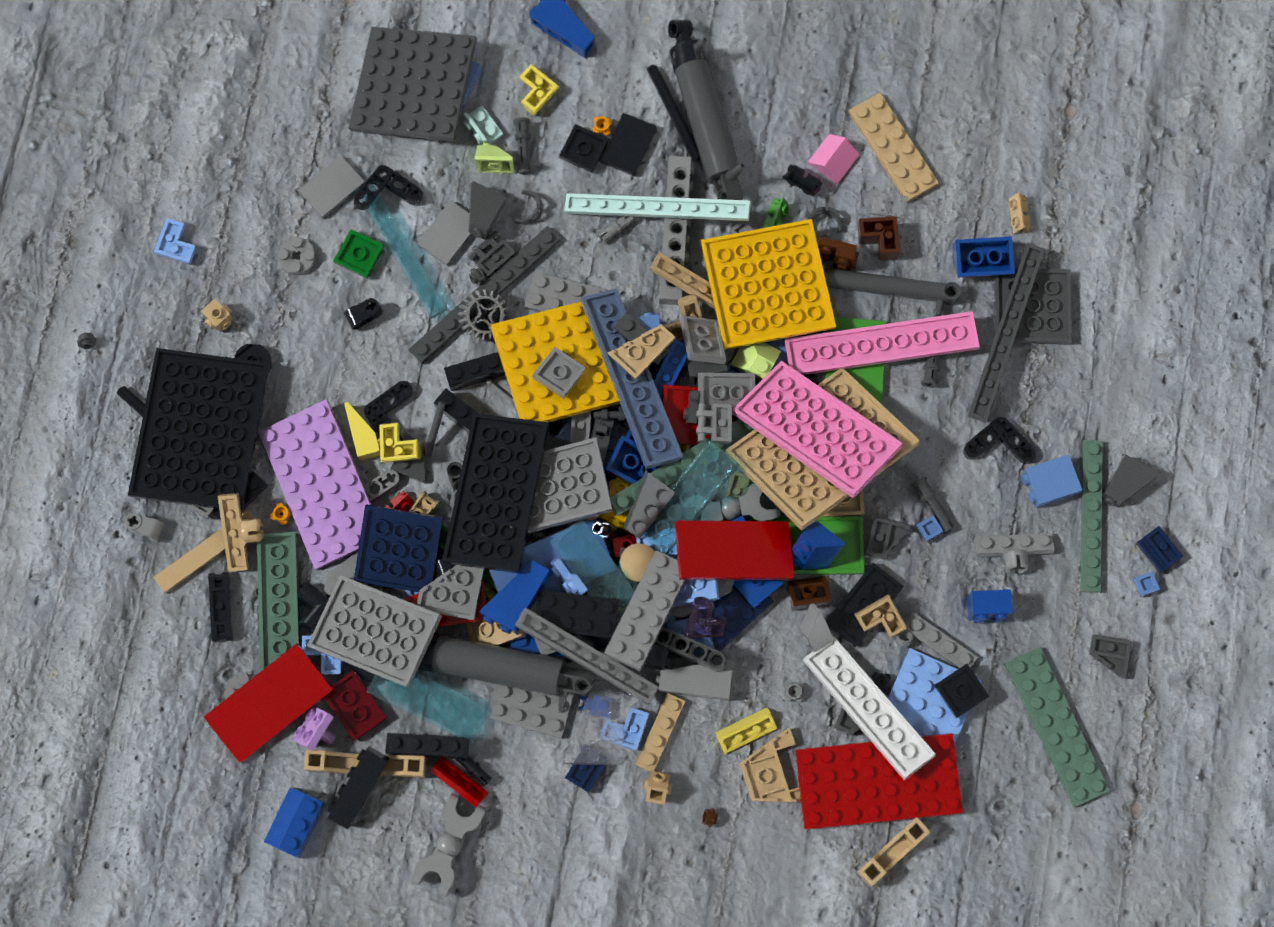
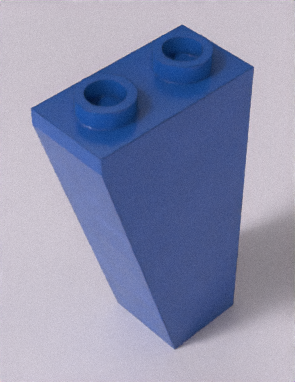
[529,0,595,58]
[480,560,552,634]

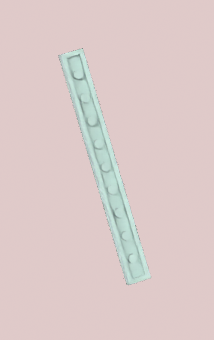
[564,193,751,221]

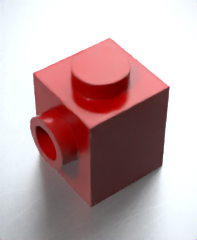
[612,535,637,561]

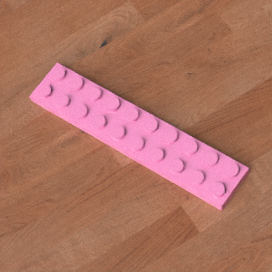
[784,311,980,375]

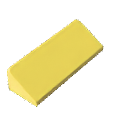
[715,708,778,754]

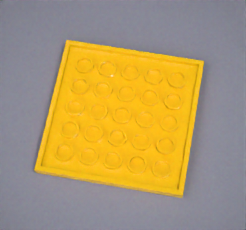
[701,219,836,350]
[490,302,620,422]

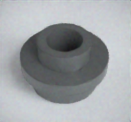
[469,268,485,286]
[77,333,97,349]

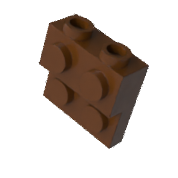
[818,237,859,271]

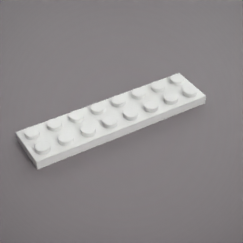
[803,636,935,780]

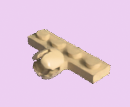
[218,493,264,572]

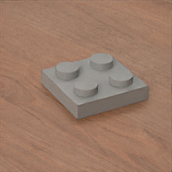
[532,347,586,399]

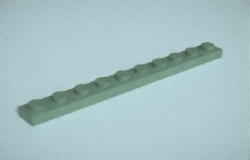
[610,419,754,516]

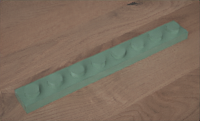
[1080,440,1103,593]

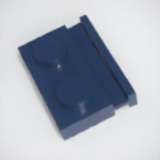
[1136,526,1183,574]
[565,744,610,793]

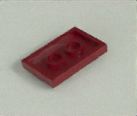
[324,671,387,741]

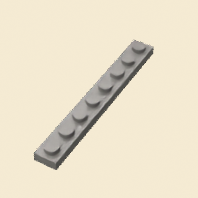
[515,608,659,705]

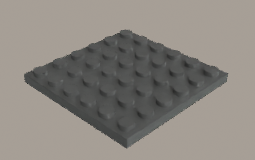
[348,26,477,141]

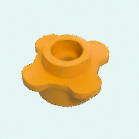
[592,116,612,135]
[270,503,292,525]

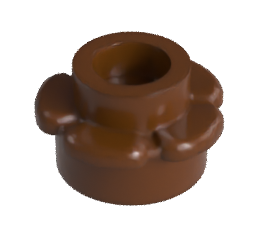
[702,808,718,828]

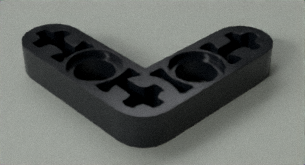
[354,165,423,210]
[364,381,413,441]
[963,417,1036,464]

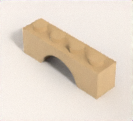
[856,817,930,887]

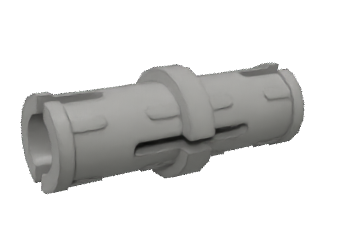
[598,216,634,244]

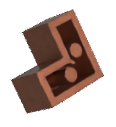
[857,216,900,260]

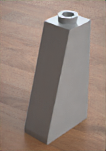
[655,659,733,701]

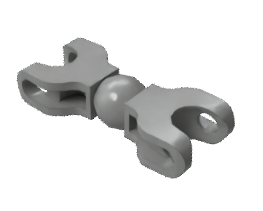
[680,483,780,521]
[411,793,486,898]

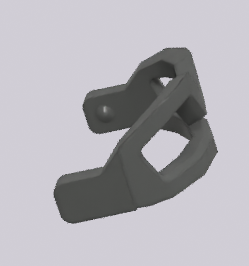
[514,190,541,225]
[807,206,841,232]

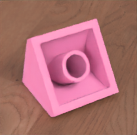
[808,134,860,184]

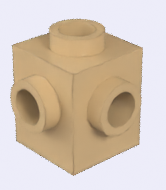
[201,299,233,332]
[643,771,673,805]

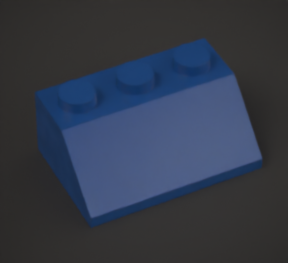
[952,236,1015,278]
[791,520,845,570]
[264,787,326,858]

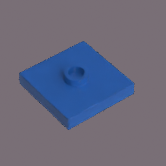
[733,580,783,609]

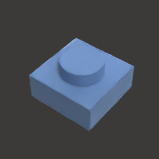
[916,515,943,542]
[1133,571,1160,597]

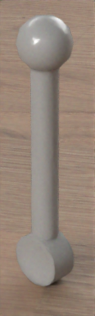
[486,379,515,406]

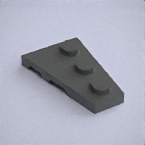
[623,470,675,539]

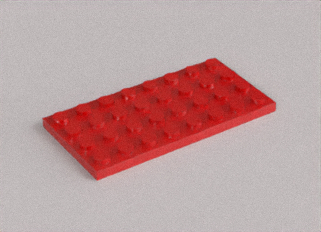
[795,733,963,830]

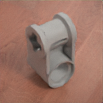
[124,513,164,542]

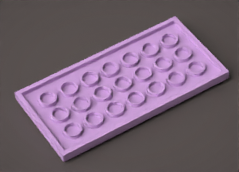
[258,399,372,570]

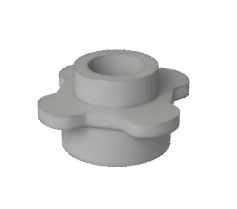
[784,682,804,702]

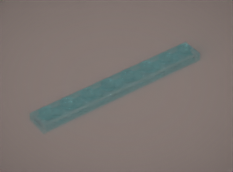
[361,185,447,319]

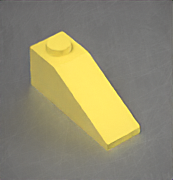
[344,402,380,461]

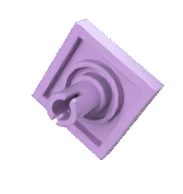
[293,706,336,751]

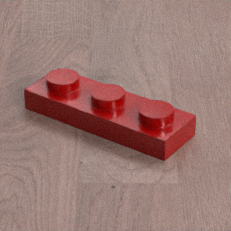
[430,758,489,807]

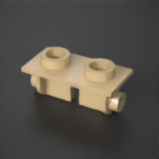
[1008,192,1031,234]

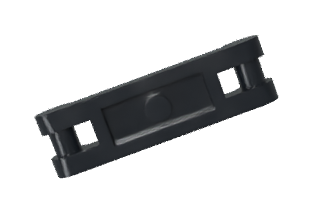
[208,572,233,642]

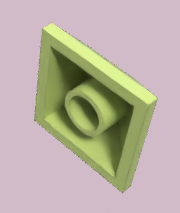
[475,143,515,174]
[730,342,781,382]

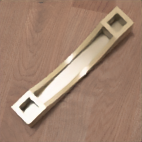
[304,750,427,778]

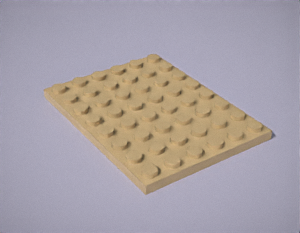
[725,369,920,531]

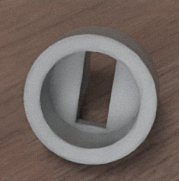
[896,630,913,648]

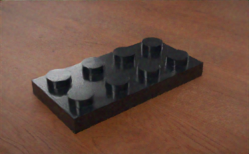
[826,563,904,648]
[538,590,620,638]

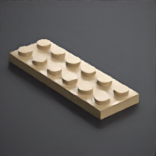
[848,93,939,203]

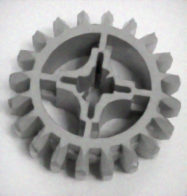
[458,289,509,340]

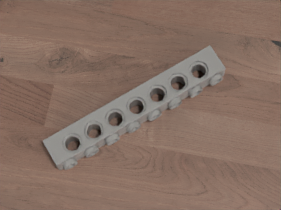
[659,156,695,305]

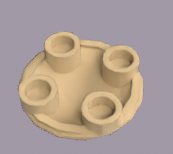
[620,543,655,582]

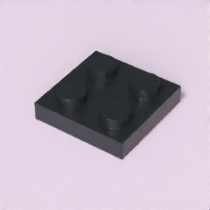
[559,124,609,173]
[934,664,990,719]

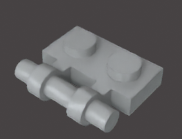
[696,403,732,444]

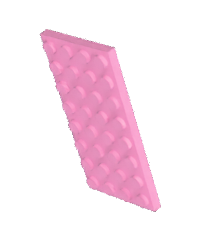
[732,361,903,498]

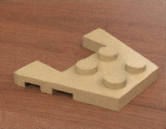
[739,728,801,803]

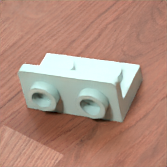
[463,106,503,145]

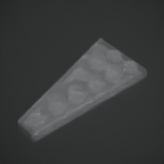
[563,649,625,765]

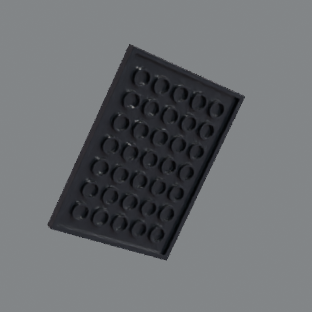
[128,348,270,512]

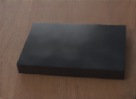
[601,113,657,177]

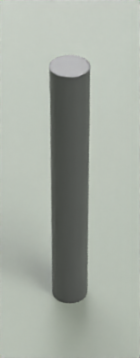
[424,401,446,456]

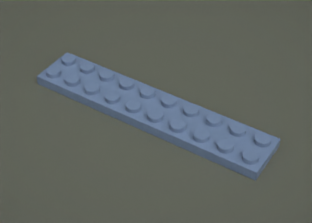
[580,288,683,469]

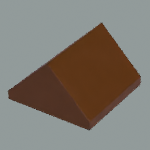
[787,576,832,611]

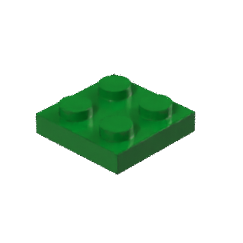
[333,229,385,279]

